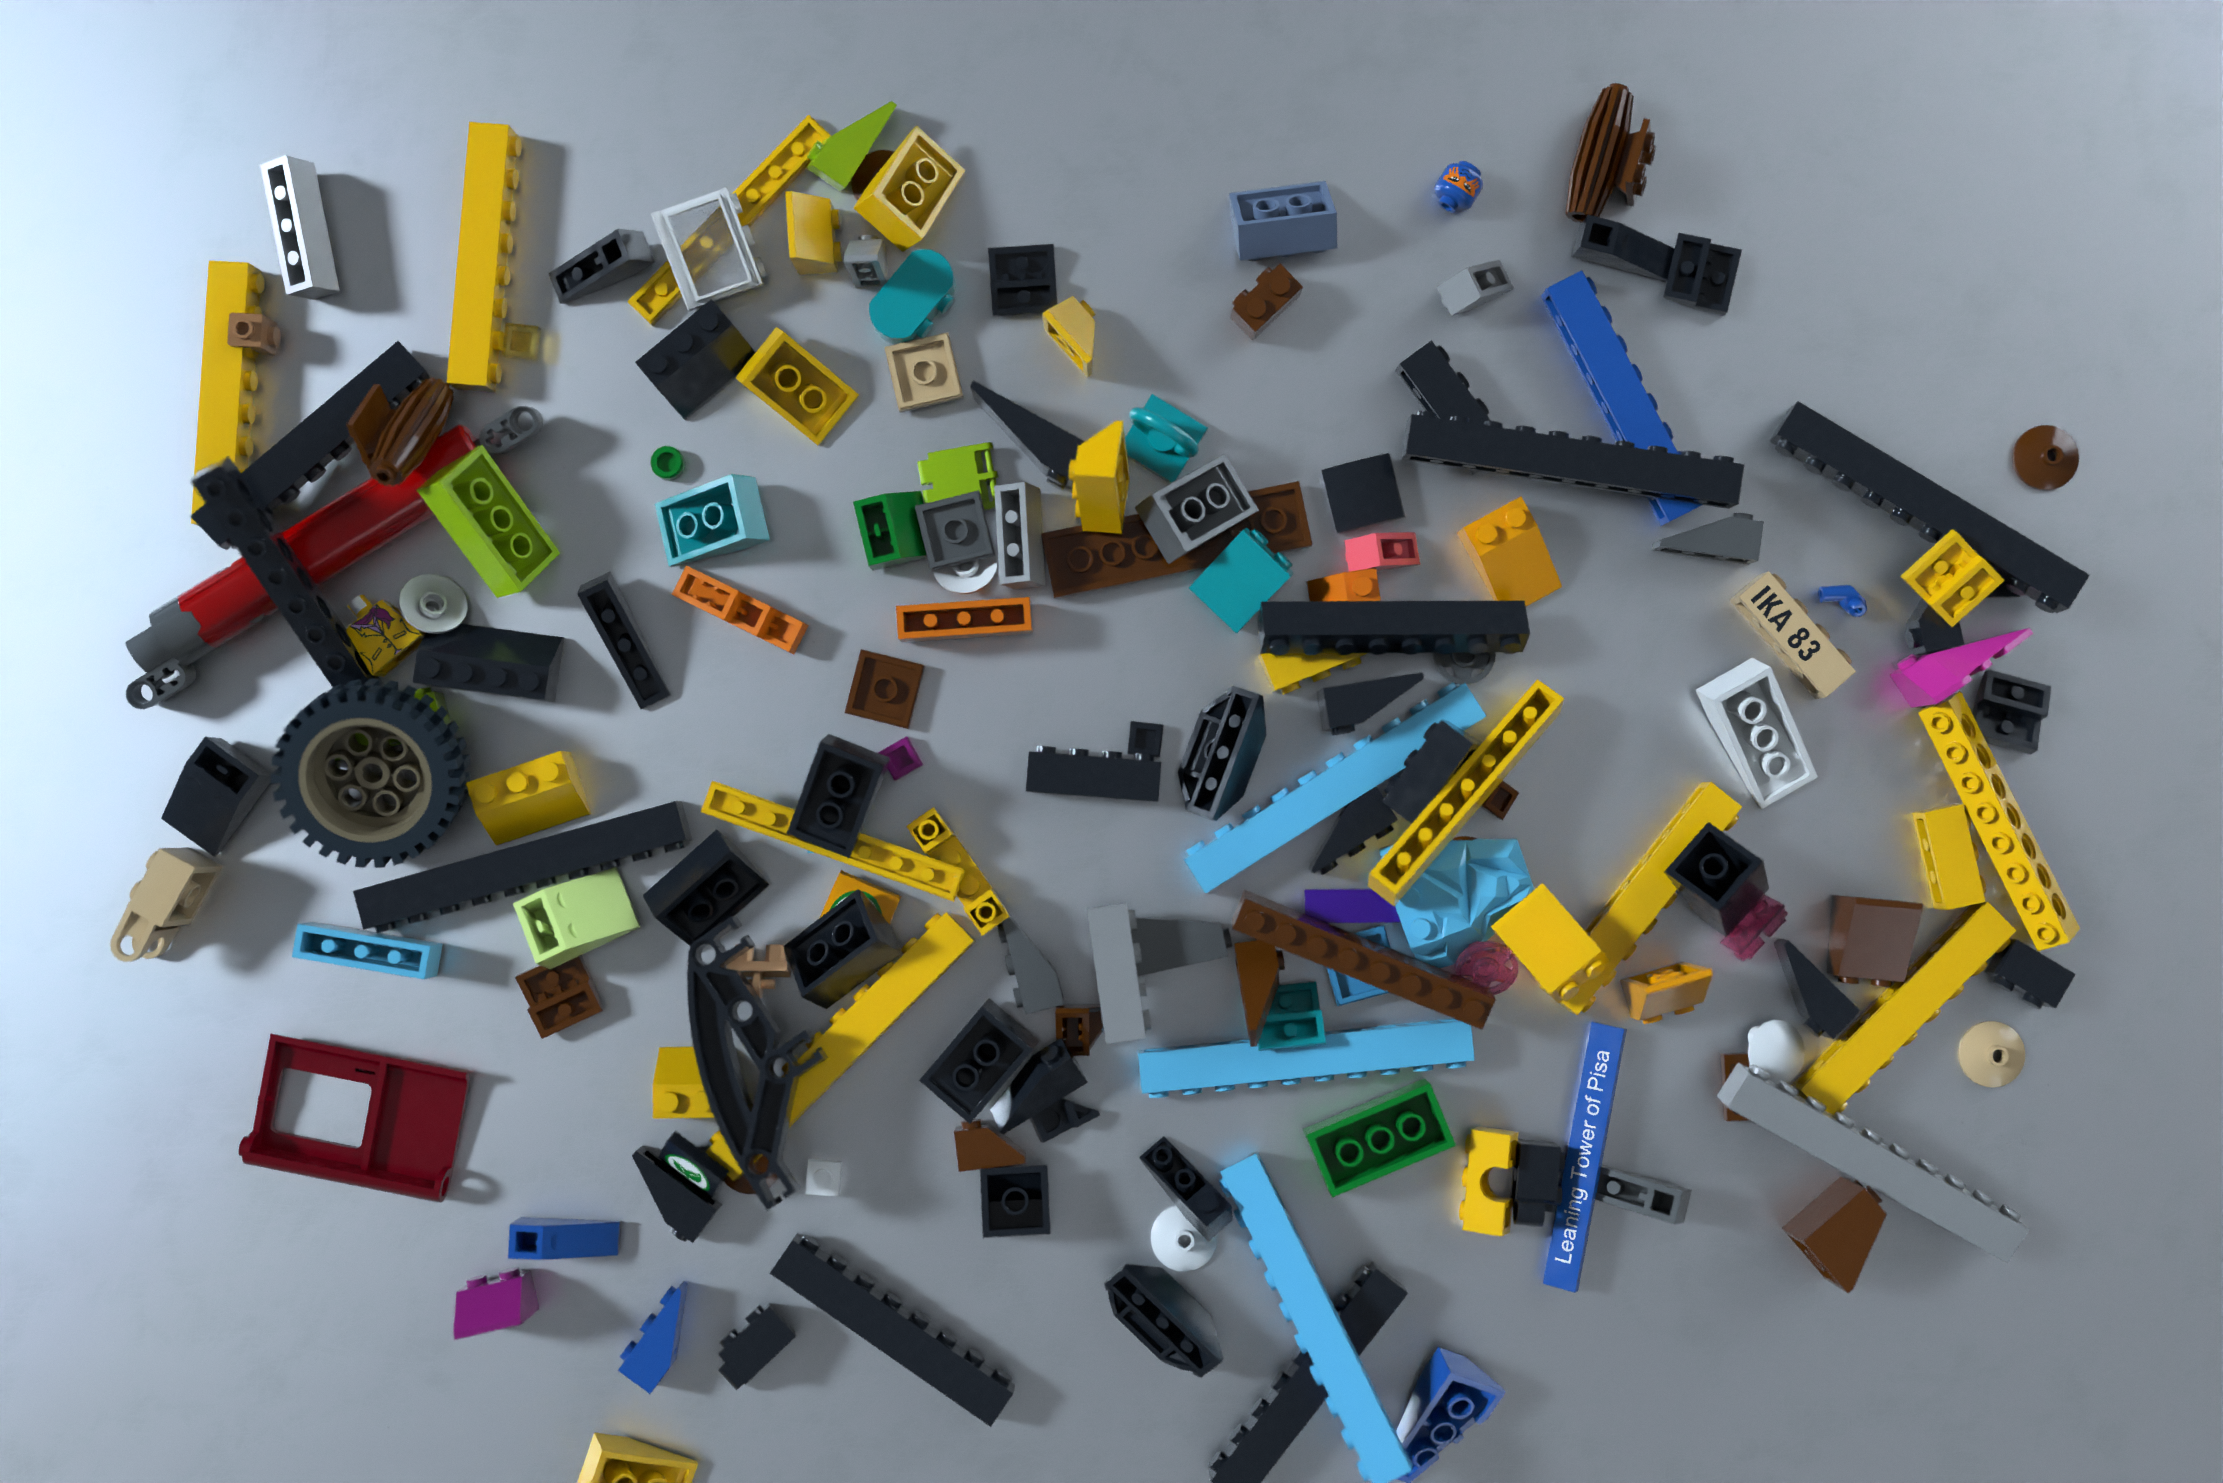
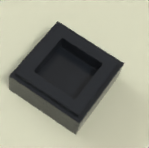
[1127,721,1164,758]

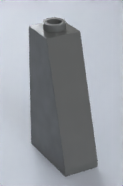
[1131,916,1232,976]

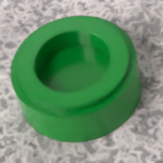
[650,446,686,480]

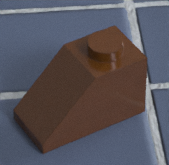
[954,1119,1027,1172]

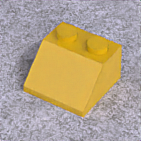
[785,191,843,275]
[653,1046,714,1119]

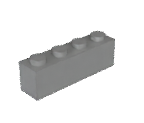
[261,155,340,300]
[1087,903,1152,1044]

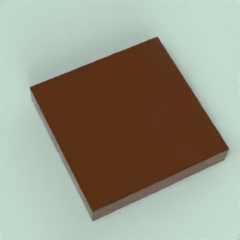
[844,649,925,729]

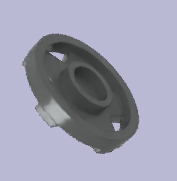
[1433,652,1496,685]

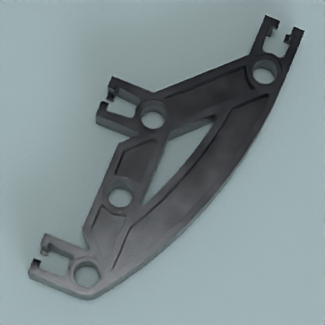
[687,916,829,1210]

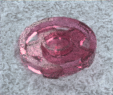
[1455,941,1518,995]

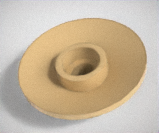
[1958,1021,2025,1088]

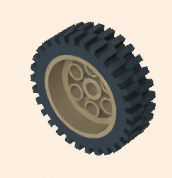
[270,679,471,868]

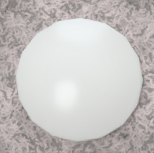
[1748,1019,1805,1084]

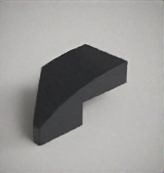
[1030,1099,1100,1143]

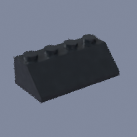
[412,624,564,703]

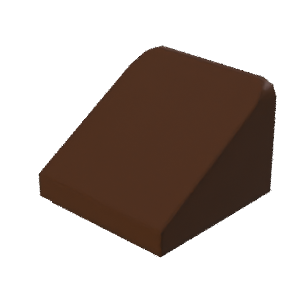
[1480,781,1520,821]

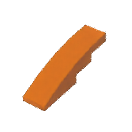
[672,565,809,655]

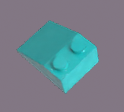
[655,474,770,567]

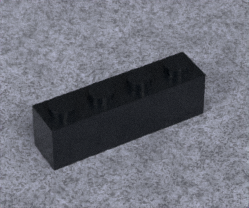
[1395,340,1491,475]
[1026,746,1161,802]

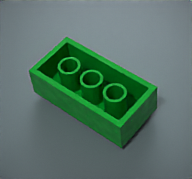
[1302,1078,1456,1198]

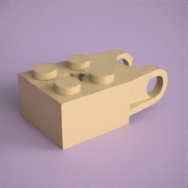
[110,847,223,962]

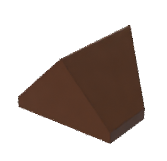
[1055,1004,1104,1056]

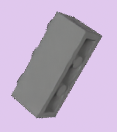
[994,482,1046,589]

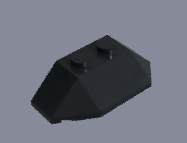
[1178,686,1267,821]
[1104,1264,1224,1378]

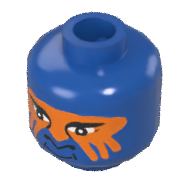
[1434,161,1483,213]

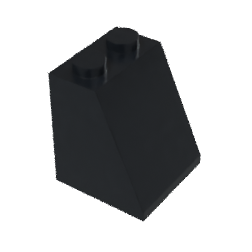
[1664,822,1769,937]

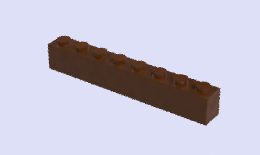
[1232,890,1496,1030]

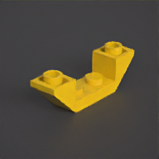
[906,807,1010,936]

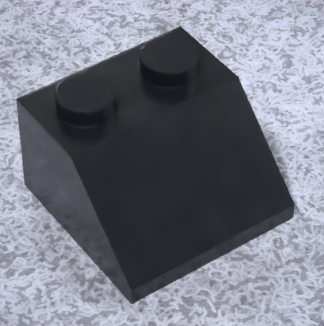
[980,1165,1050,1238]

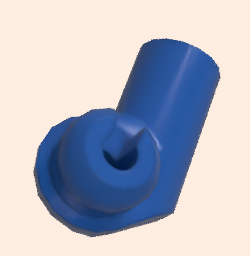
[1818,585,1867,617]

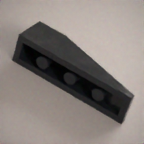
[577,572,671,709]

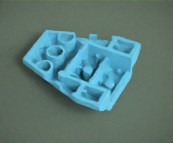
[1379,839,1535,969]

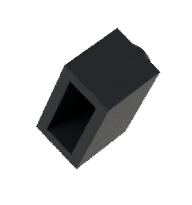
[1984,939,2076,1009]

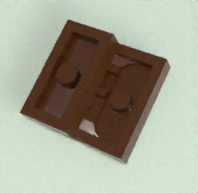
[515,955,603,1039]

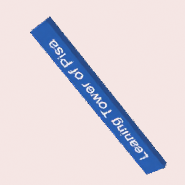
[1543,1022,1627,1293]

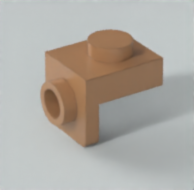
[227,313,281,356]

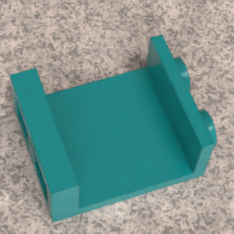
[1189,528,1294,634]

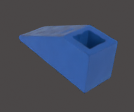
[508,1217,620,1260]
[618,1281,688,1394]

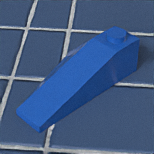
[1396,1347,1506,1483]

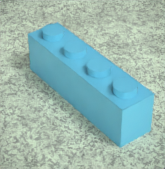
[292,922,443,979]

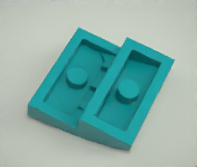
[1258,982,1326,1051]

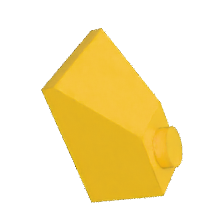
[1042,296,1095,378]

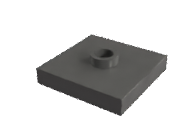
[915,490,996,572]

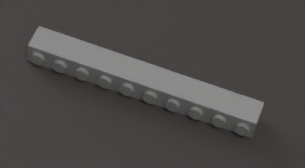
[1717,1062,2029,1263]

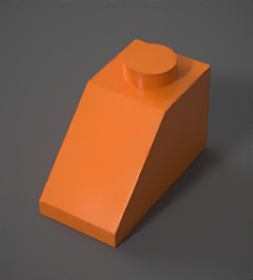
[1306,568,1381,601]

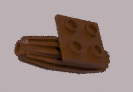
[1566,83,1656,223]
[347,377,454,486]

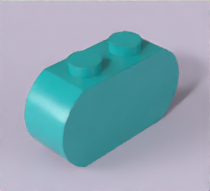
[869,249,956,345]

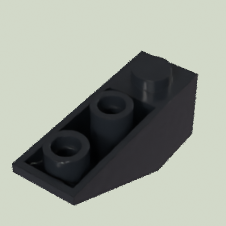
[1572,215,1674,281]
[1308,786,1398,875]
[1139,1136,1233,1242]

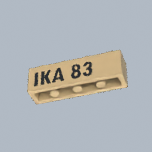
[1729,571,1856,699]

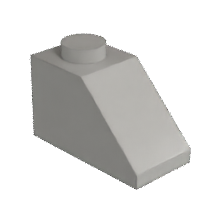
[1437,259,1514,316]

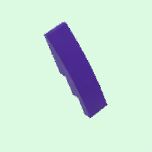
[1305,889,1401,923]

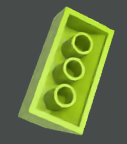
[417,445,560,598]

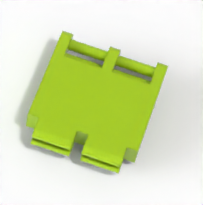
[917,442,999,511]

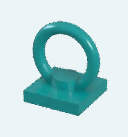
[1125,394,1208,484]

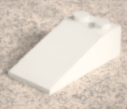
[1696,658,1818,809]

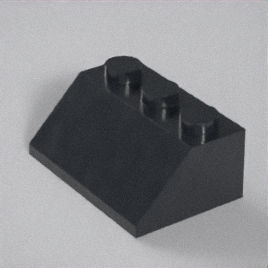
[635,299,756,420]
[1382,720,1482,824]
[642,829,770,946]
[784,889,902,1010]

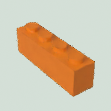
[896,597,1033,642]

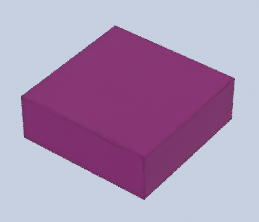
[878,736,924,781]

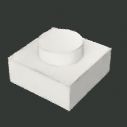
[805,1159,842,1197]

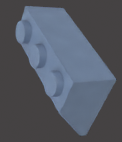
[1229,181,1337,261]

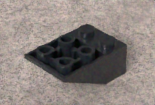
[161,737,271,857]

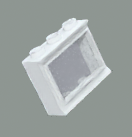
[650,187,767,311]

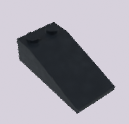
[970,380,1085,490]

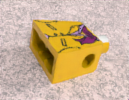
[346,594,426,677]

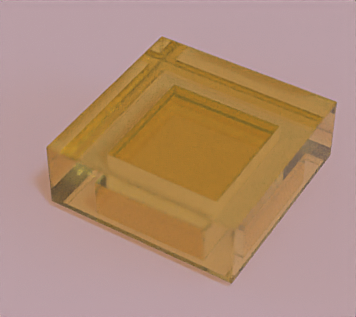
[502,322,541,361]

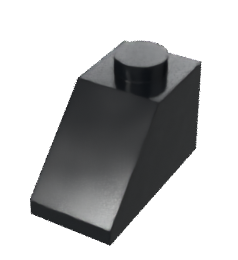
[1905,599,1964,655]

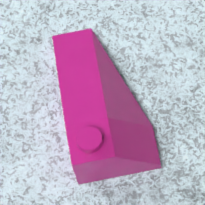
[1890,628,2034,708]

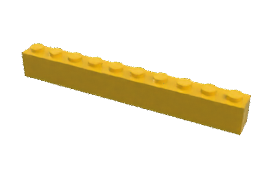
[706,912,976,1181]

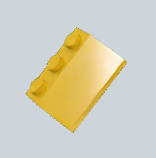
[1069,420,1130,534]
[466,751,591,846]

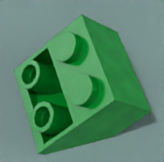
[853,491,927,571]

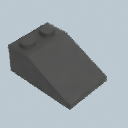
[1134,454,1259,564]

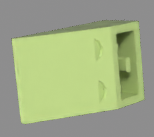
[513,867,641,969]

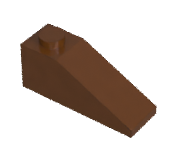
[1234,940,1285,1047]

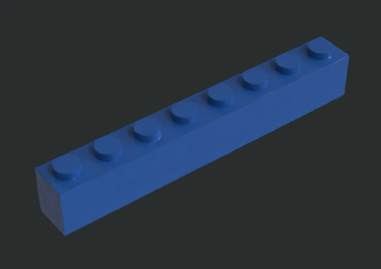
[1541,270,1702,526]

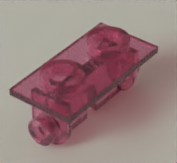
[1720,894,1788,962]

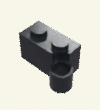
[1510,1139,1565,1227]
[718,1303,796,1390]

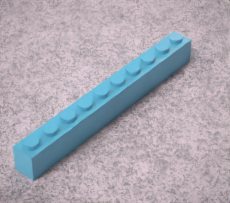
[1183,682,1487,894]
[1138,1018,1475,1098]
[1219,1153,1412,1483]

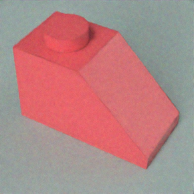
[1344,532,1420,572]

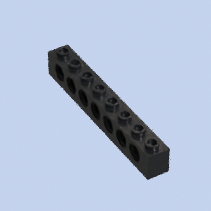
[190,456,383,688]

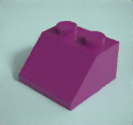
[453,1267,540,1340]

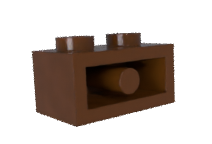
[1230,263,1303,341]

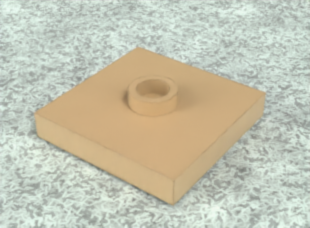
[884,332,964,413]

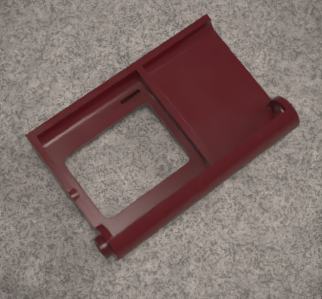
[238,1034,470,1203]

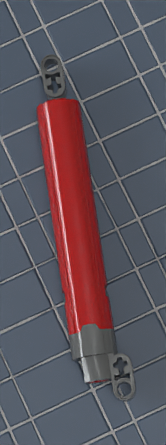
[125,406,543,709]

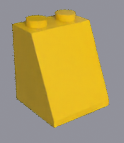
[1491,883,1610,1004]

